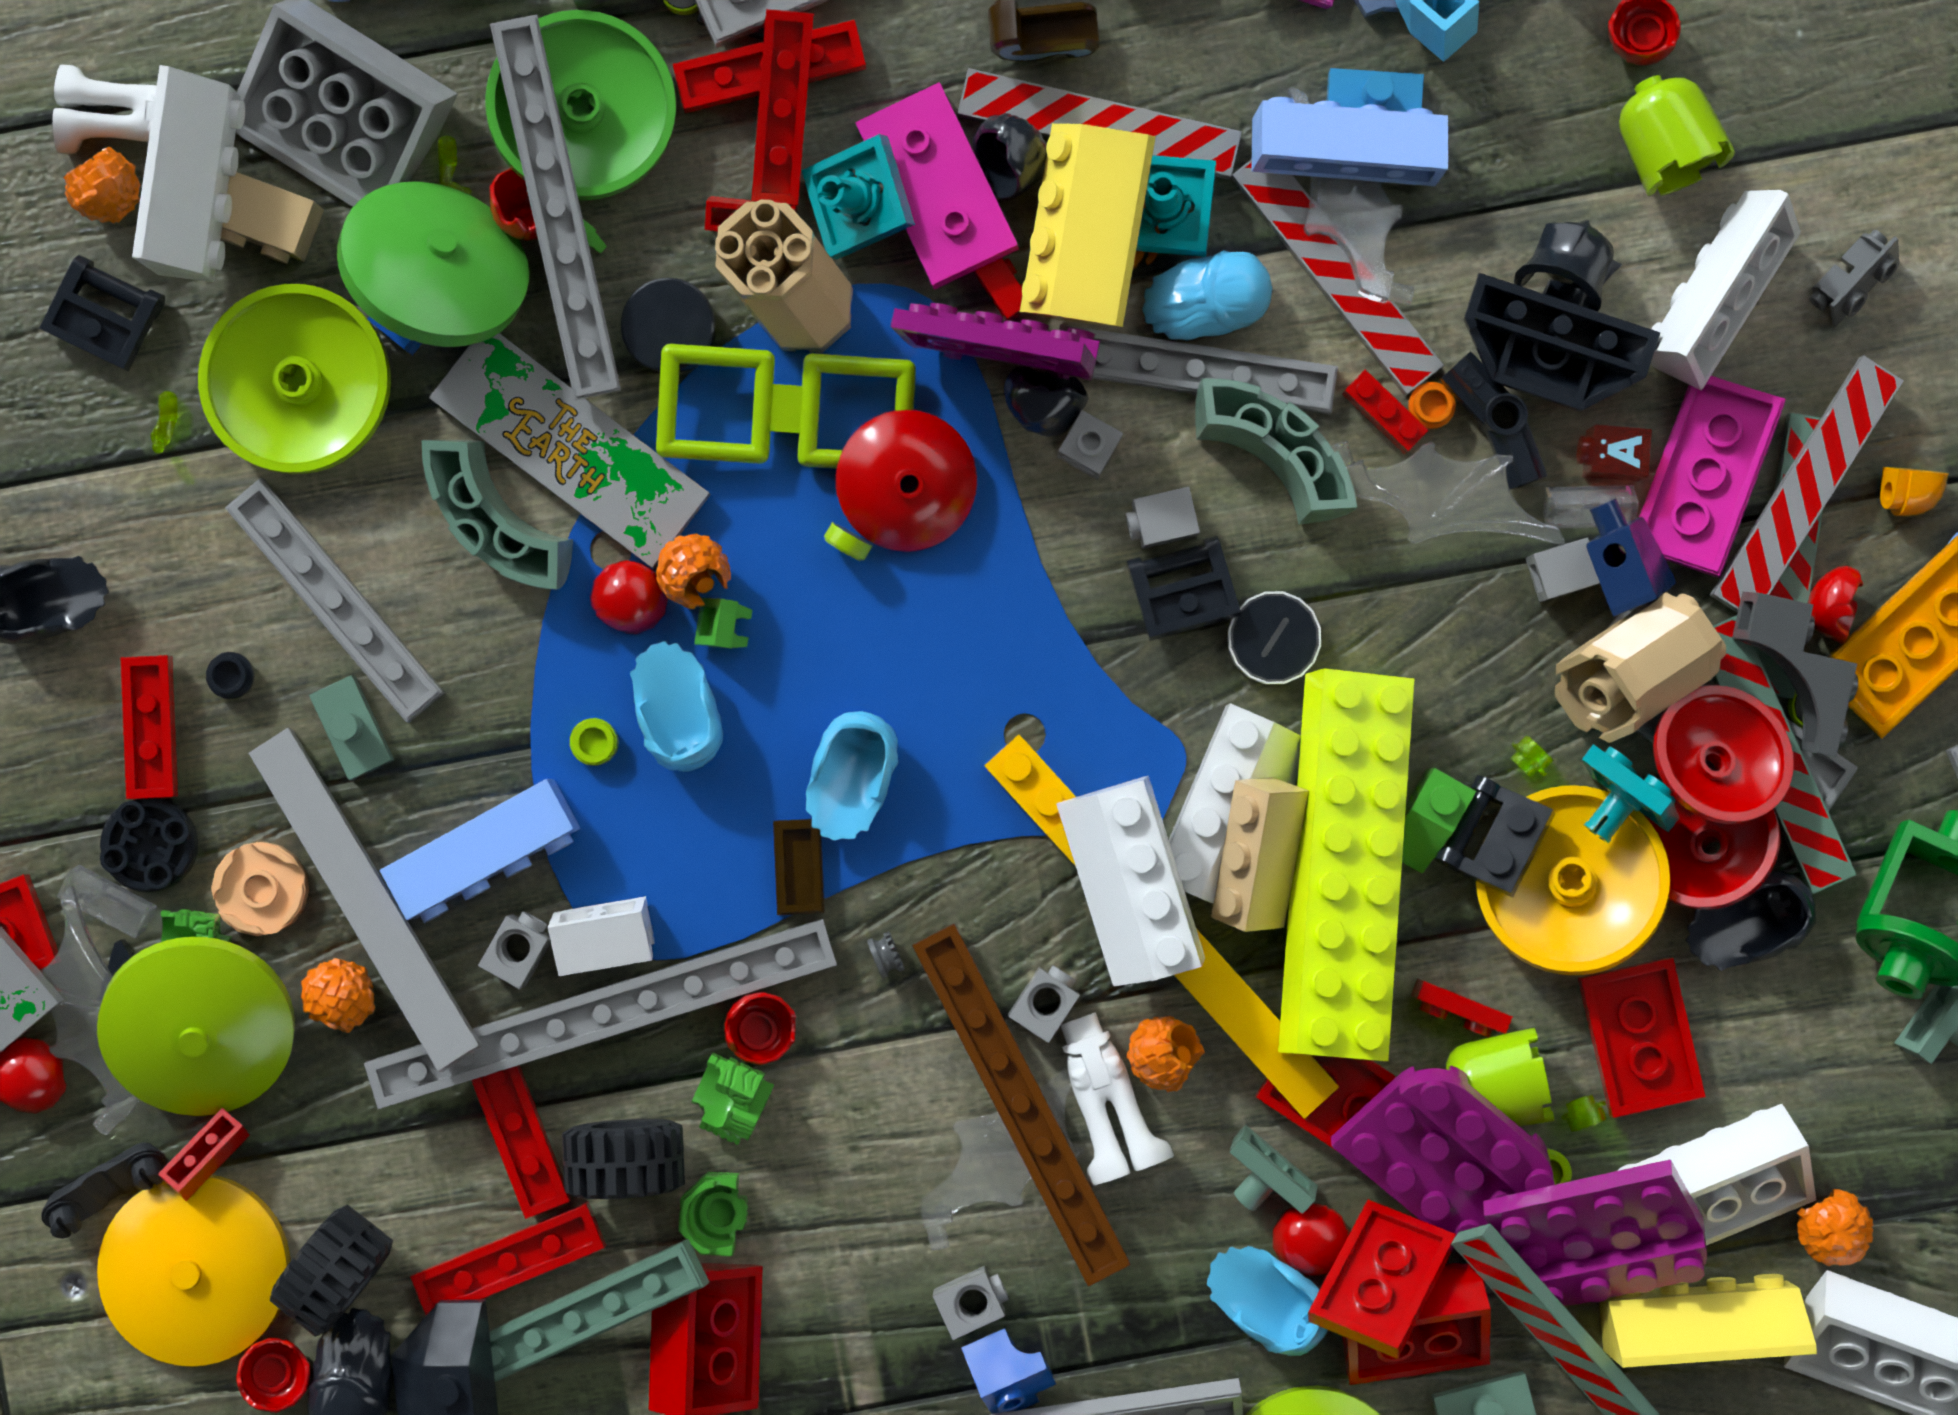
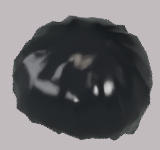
[972,113,1047,200]
[1004,366,1089,437]

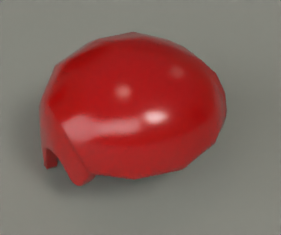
[1608,0,1681,66]
[490,168,538,241]
[590,560,668,634]
[1808,566,1863,644]
[725,992,796,1066]
[0,1037,67,1114]
[1273,1203,1350,1276]
[236,1338,310,1413]

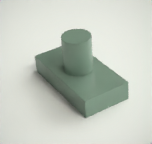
[309,675,395,780]
[1895,985,1958,1064]
[1230,1125,1318,1214]
[1431,1371,1536,1415]

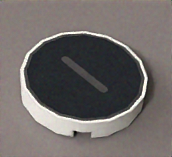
[1227,591,1321,685]

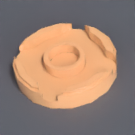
[211,842,309,936]

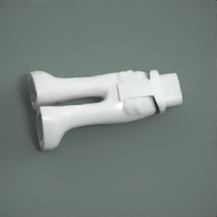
[53,65,157,154]
[1060,1012,1174,1186]

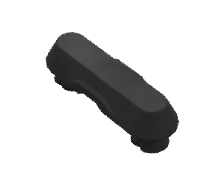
[41,1142,167,1239]

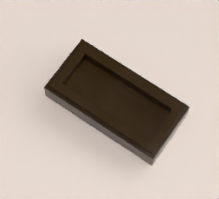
[773,819,825,915]

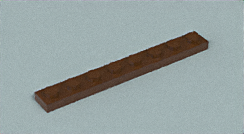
[912,924,1131,1287]

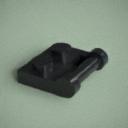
[39,255,165,372]
[1126,536,1241,641]
[1434,775,1555,898]

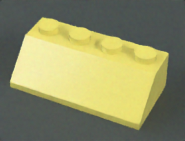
[1020,123,1156,327]
[1599,1274,1817,1368]

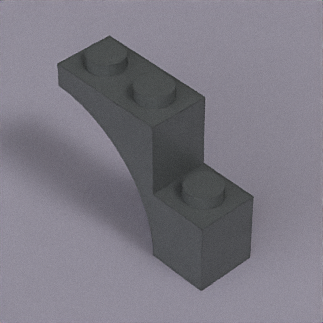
[1732,592,1858,757]

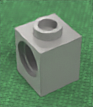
[1057,410,1123,480]
[1125,487,1200,549]
[1525,537,1600,602]
[478,911,551,989]
[1008,965,1080,1043]
[933,1266,1009,1340]

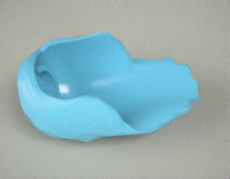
[1142,250,1272,341]
[630,641,723,772]
[805,711,899,841]
[1207,1246,1328,1356]

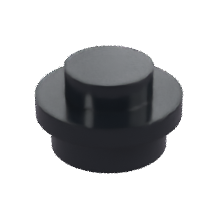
[206,652,255,699]

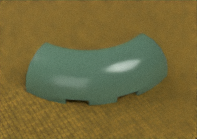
[1195,378,1357,525]
[421,440,573,590]

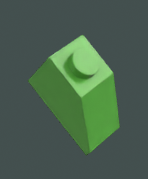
[1402,768,1476,873]

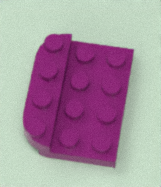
[891,303,1100,381]
[1331,1065,1555,1235]
[1483,1159,1707,1306]

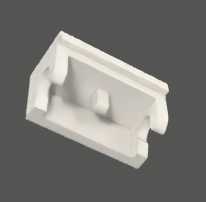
[548,896,654,976]

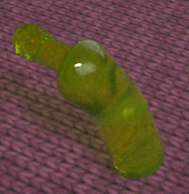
[438,135,472,195]
[150,391,178,453]

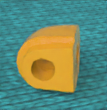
[1880,467,1948,516]

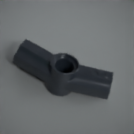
[1439,351,1548,491]

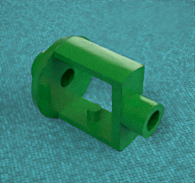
[1856,810,1958,999]

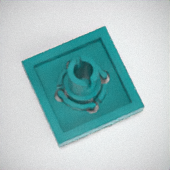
[801,134,915,260]
[1136,155,1216,257]
[1582,744,1680,844]

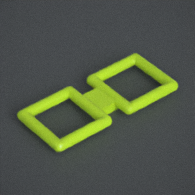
[656,344,916,469]

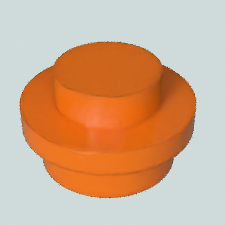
[1408,382,1456,429]

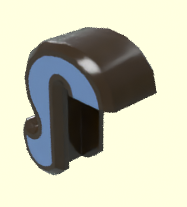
[988,0,1099,61]

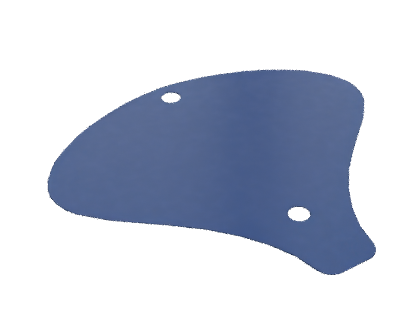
[530,283,1186,960]

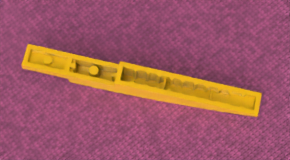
[984,734,1339,1119]

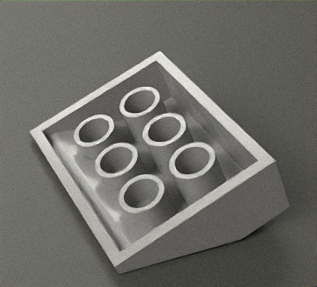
[236,0,458,207]

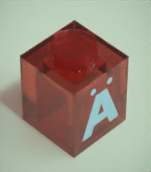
[1576,424,1652,481]

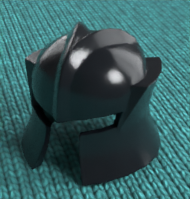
[1514,219,1623,312]

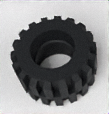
[562,1119,685,1199]
[269,1205,393,1337]

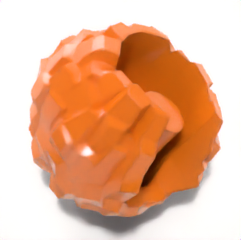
[63,146,141,223]
[656,534,731,609]
[301,958,375,1033]
[1127,1016,1205,1092]
[1797,1189,1873,1267]

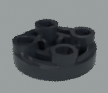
[621,278,716,372]
[99,798,198,892]

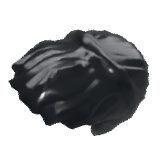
[0,556,109,644]
[1685,871,1816,971]
[307,1308,393,1415]

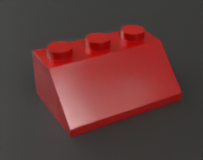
[648,1263,763,1415]
[1341,1263,1491,1385]

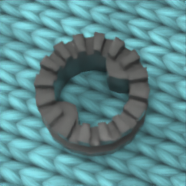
[867,931,905,979]

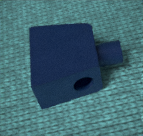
[1586,498,1676,616]

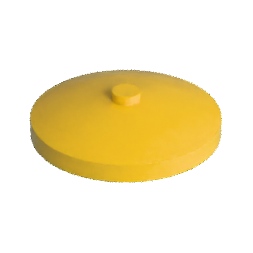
[1476,785,1670,975]
[97,1175,291,1366]

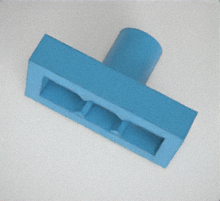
[1326,68,1424,112]

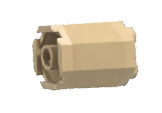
[715,200,853,353]
[1555,593,1726,743]

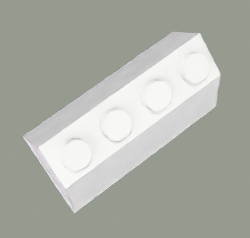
[132,65,245,282]
[1651,190,1801,391]
[1169,703,1301,904]
[1056,776,1205,986]
[1618,1104,1816,1246]
[1784,1270,1958,1415]

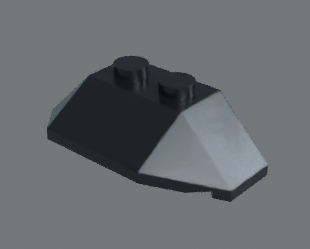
[1463,273,1661,412]
[391,1299,499,1415]

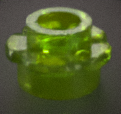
[1510,734,1554,778]
[1561,1094,1607,1132]

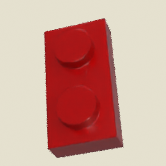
[1410,978,1513,1038]

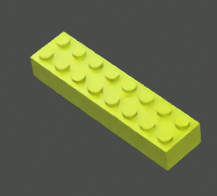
[1278,668,1414,1061]

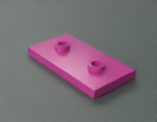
[855,82,1019,290]
[1639,376,1786,578]

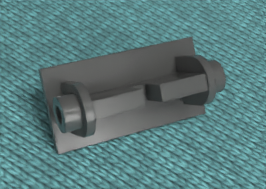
[1809,230,1900,327]

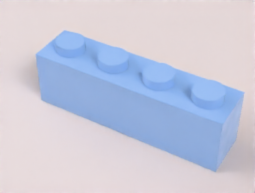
[1252,97,1448,186]
[379,779,581,923]

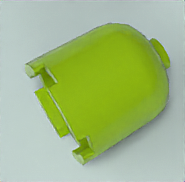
[1619,75,1735,196]
[1446,1028,1555,1127]

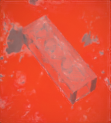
[1543,485,1639,528]
[57,865,157,939]

